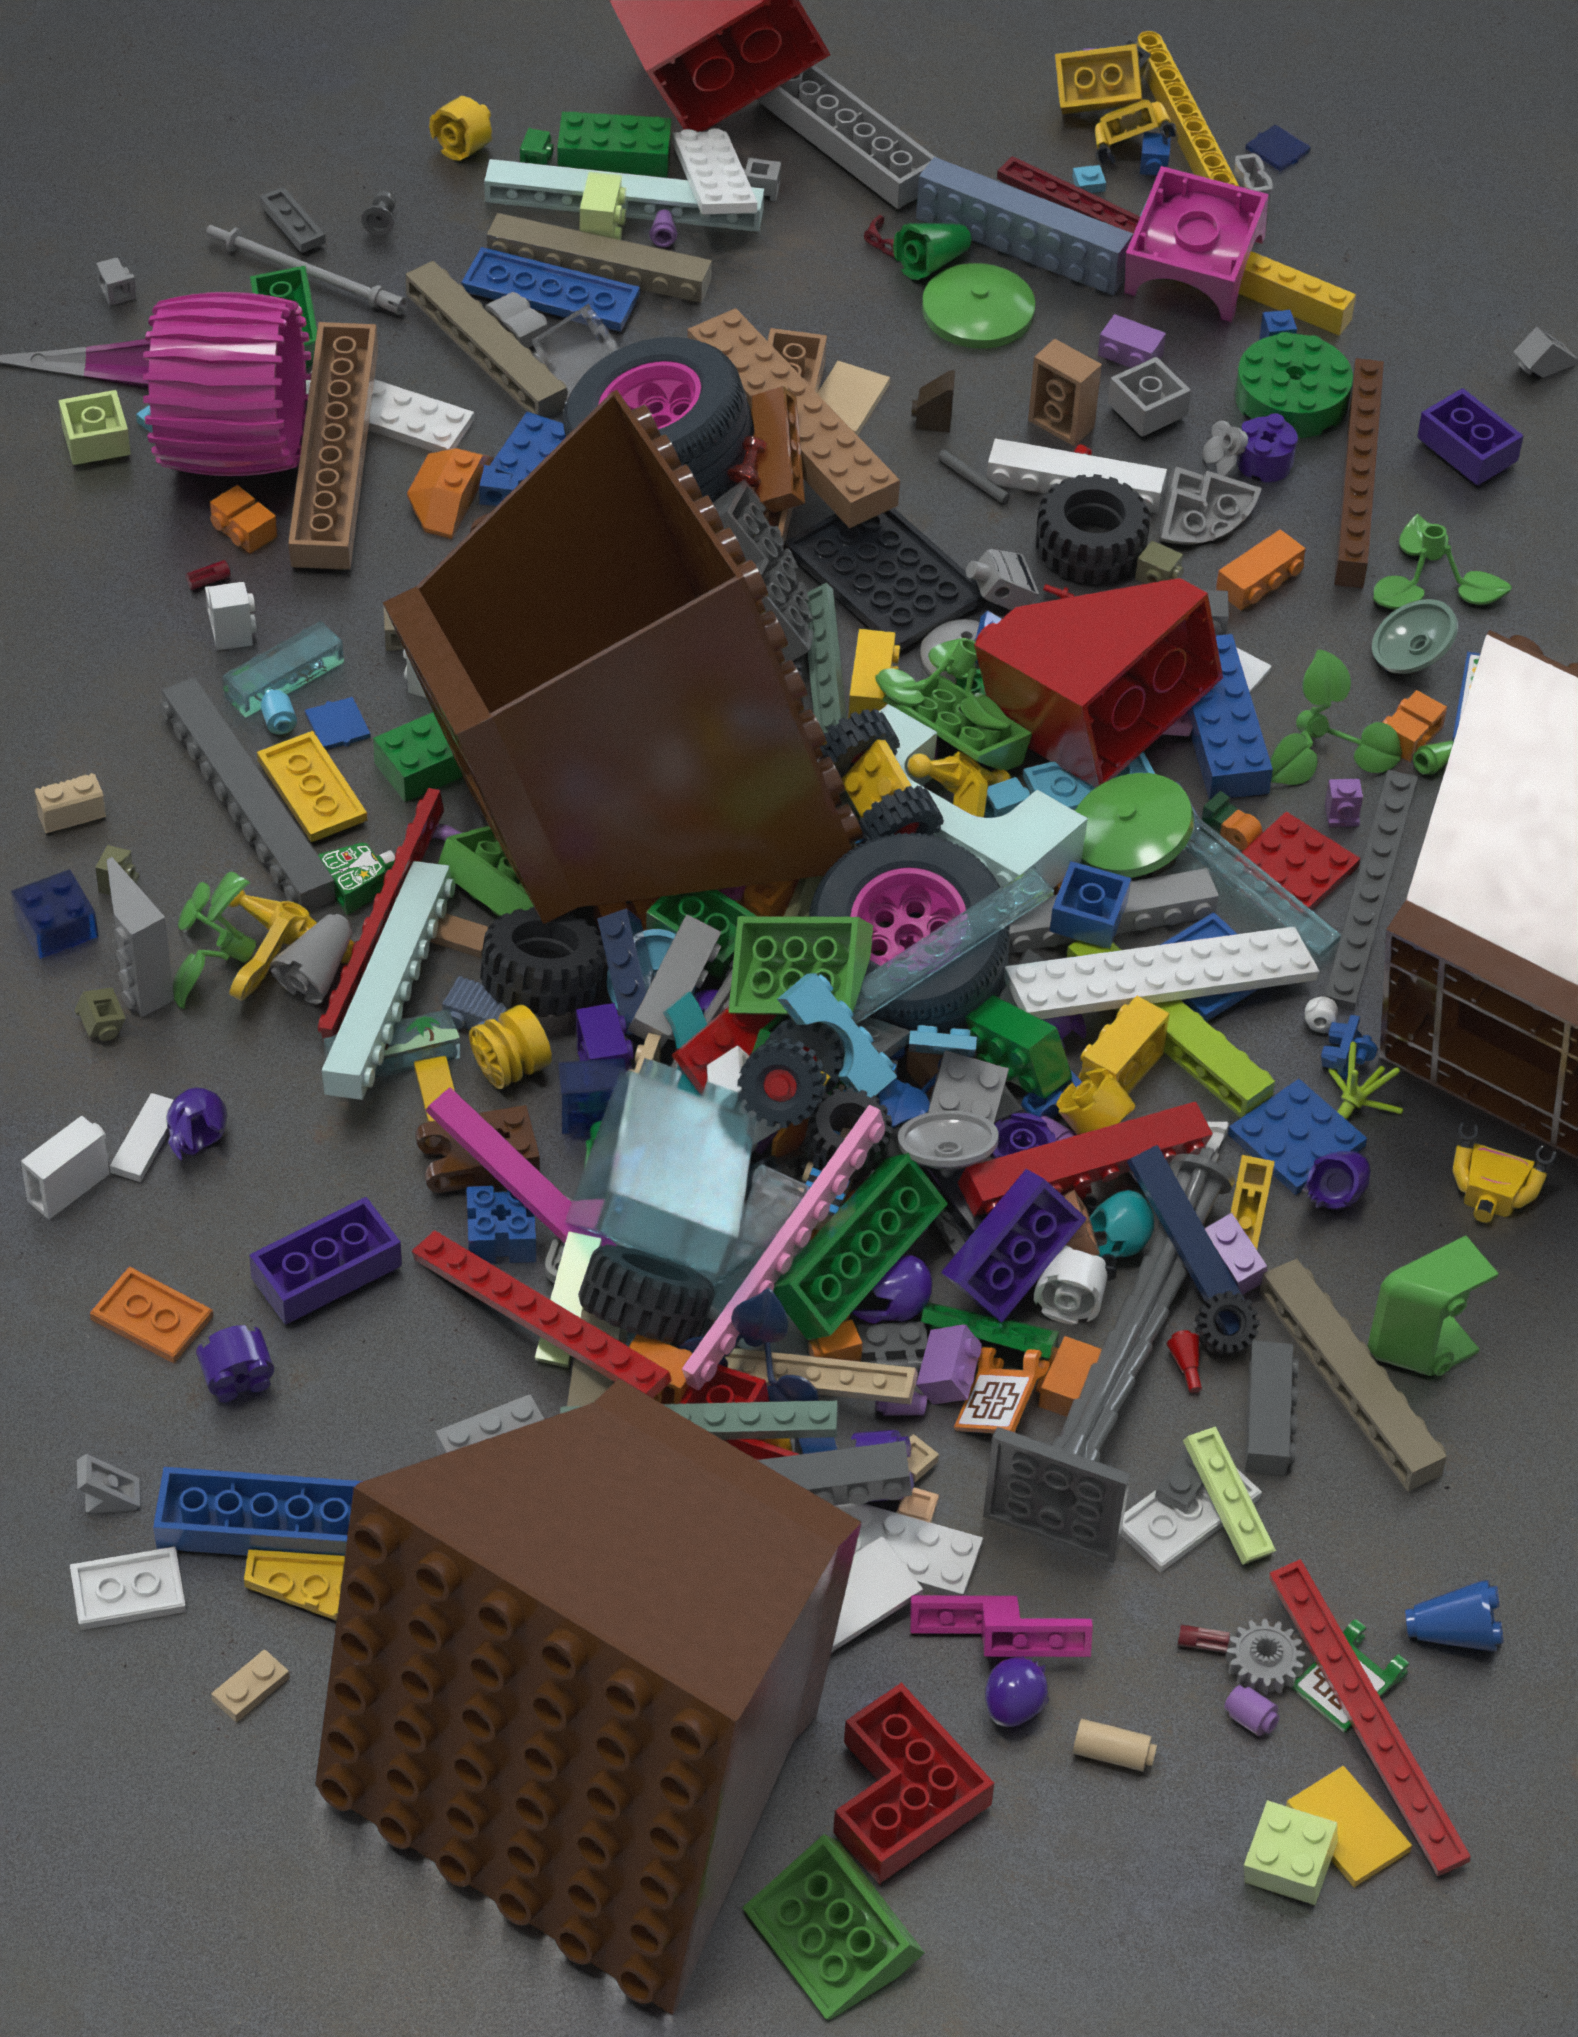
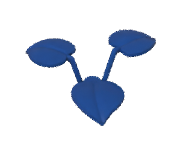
[877,1047,942,1128]

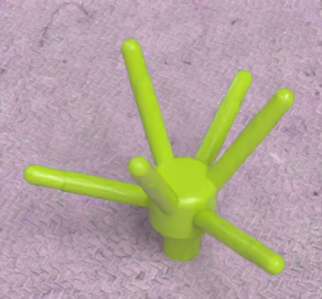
[1328,1042,1403,1120]

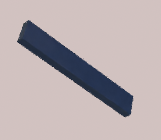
[1126,1145,1245,1336]

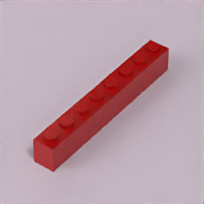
[958,1101,1213,1217]

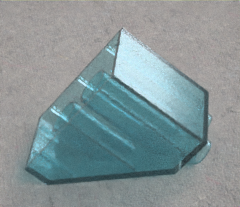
[565,1058,756,1277]

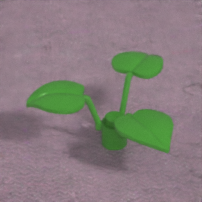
[1373,514,1512,609]
[875,638,1011,729]
[1270,649,1402,785]
[173,872,256,1009]

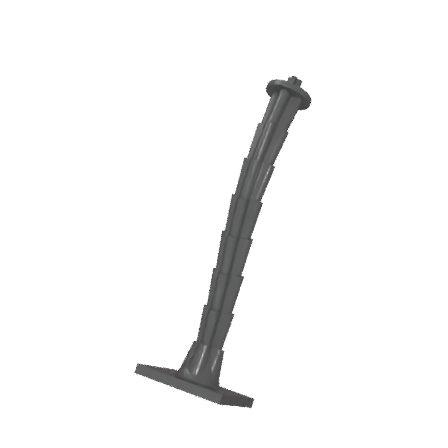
[983,1147,1235,1563]

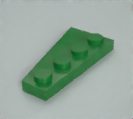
[921,1302,1059,1359]

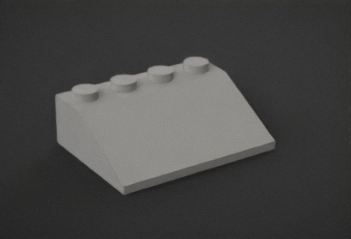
[107,857,174,1018]

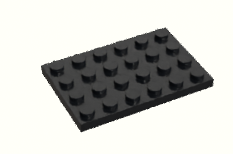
[784,508,988,651]

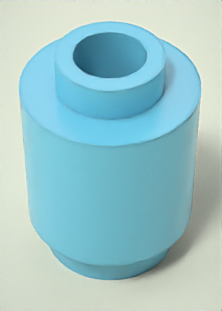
[260,690,297,735]

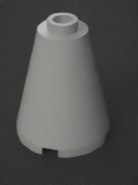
[270,914,353,1004]

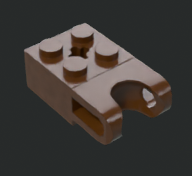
[415,1105,540,1193]

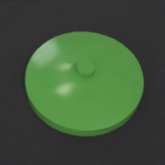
[922,263,1035,349]
[1075,773,1194,878]

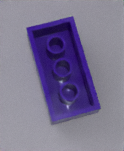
[941,1169,1087,1323]
[249,1197,402,1325]

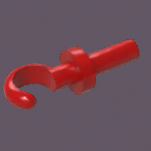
[1043,584,1074,599]

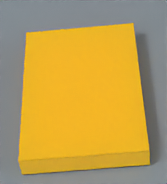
[1286,1765,1412,1887]

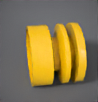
[469,1005,552,1089]

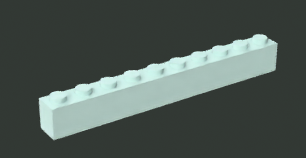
[484,159,764,232]
[322,861,455,1100]

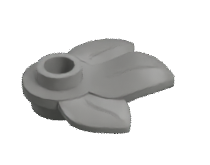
[1202,421,1248,476]

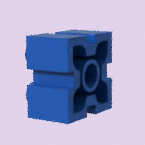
[467,1186,536,1264]

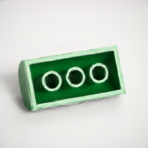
[250,265,317,369]

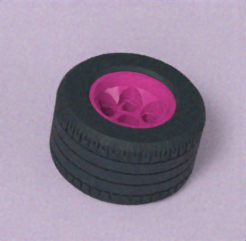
[563,337,757,503]
[808,833,1010,1051]

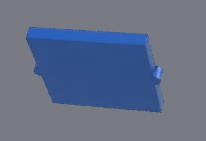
[305,697,371,750]

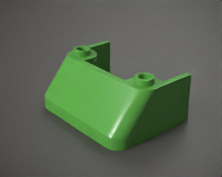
[1367,1235,1499,1376]

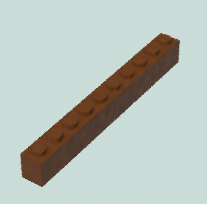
[1334,358,1384,588]

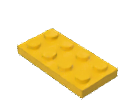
[257,731,368,842]

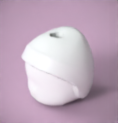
[1305,996,1338,1033]

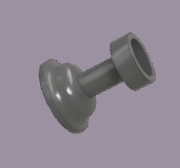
[361,191,396,236]

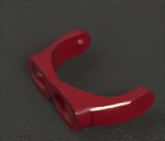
[864,215,895,257]

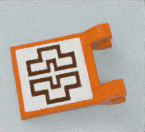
[954,1347,1050,1433]

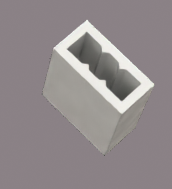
[21,1116,109,1220]

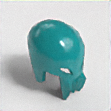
[1090,1190,1155,1258]

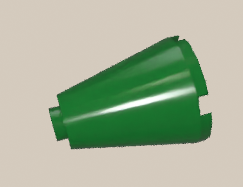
[893,223,971,280]

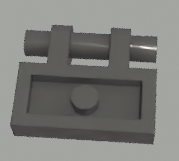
[857,1321,928,1373]

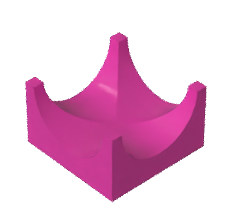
[1125,166,1269,322]

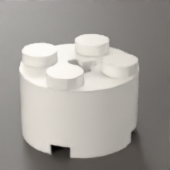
[1034,1245,1107,1324]

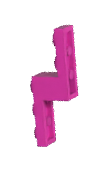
[910,1595,1093,1657]

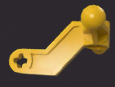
[907,751,1011,818]
[227,889,355,1001]

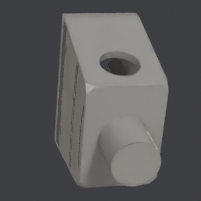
[966,549,1039,610]

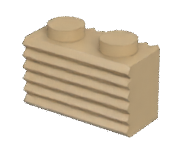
[35,773,106,833]

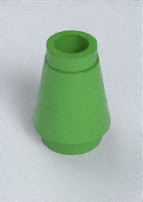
[1413,740,1454,775]

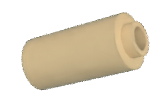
[1073,1718,1157,1771]

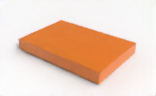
[90,1266,214,1364]

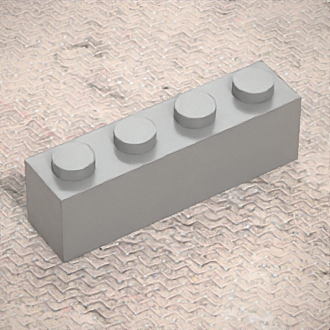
[627,915,721,1048]

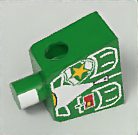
[318,842,395,915]

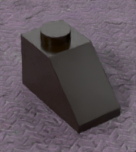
[911,370,956,433]

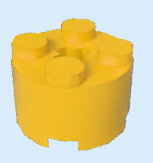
[429,95,492,161]
[1056,1068,1135,1135]

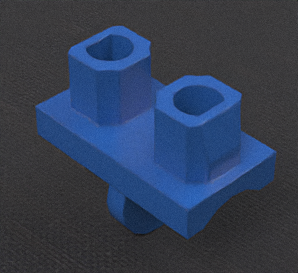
[1321,1015,1378,1080]

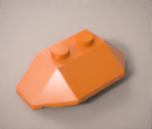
[407,448,494,539]

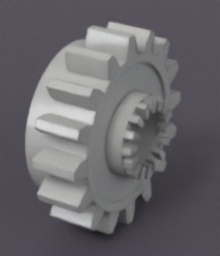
[1225,1619,1305,1695]

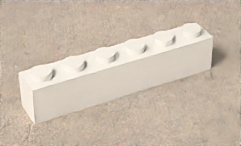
[987,438,1167,514]

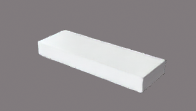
[110,1093,173,1182]

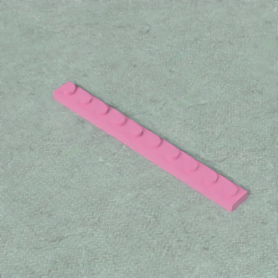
[682,1105,885,1391]

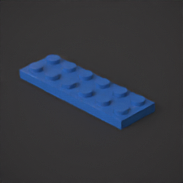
[461,247,640,332]

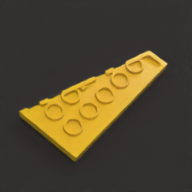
[244,1549,345,1620]

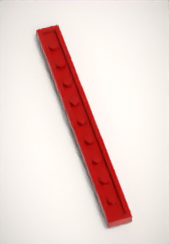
[318,788,444,1049]
[411,1230,672,1398]
[1269,1559,1471,1877]

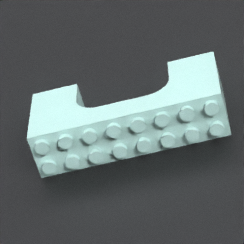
[819,704,1088,922]

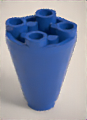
[1406,1580,1504,1652]

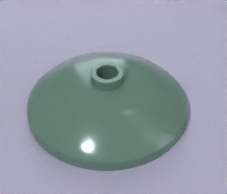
[1372,599,1458,674]

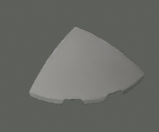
[1160,466,1262,545]

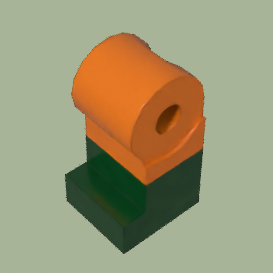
[1201,791,1263,850]

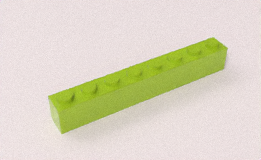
[1067,940,1275,1118]

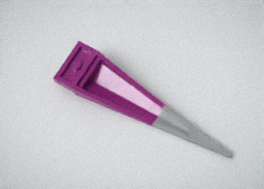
[0,339,151,387]

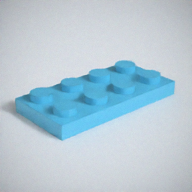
[1023,752,1155,810]
[909,1025,977,1058]

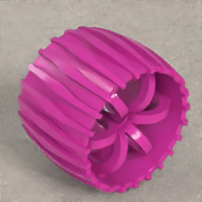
[142,292,312,476]

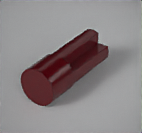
[185,560,231,590]
[1178,1624,1230,1653]

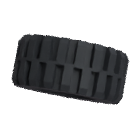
[1035,474,1150,584]
[480,907,606,1017]
[578,1244,715,1344]

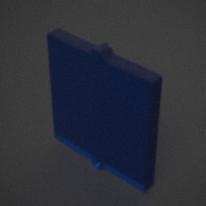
[1245,124,1311,171]

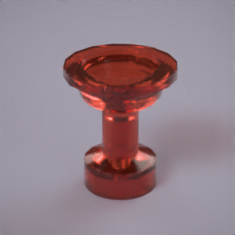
[727,436,767,487]

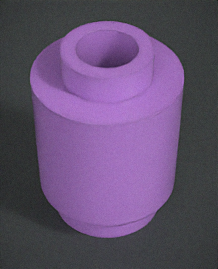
[1224,1685,1280,1736]

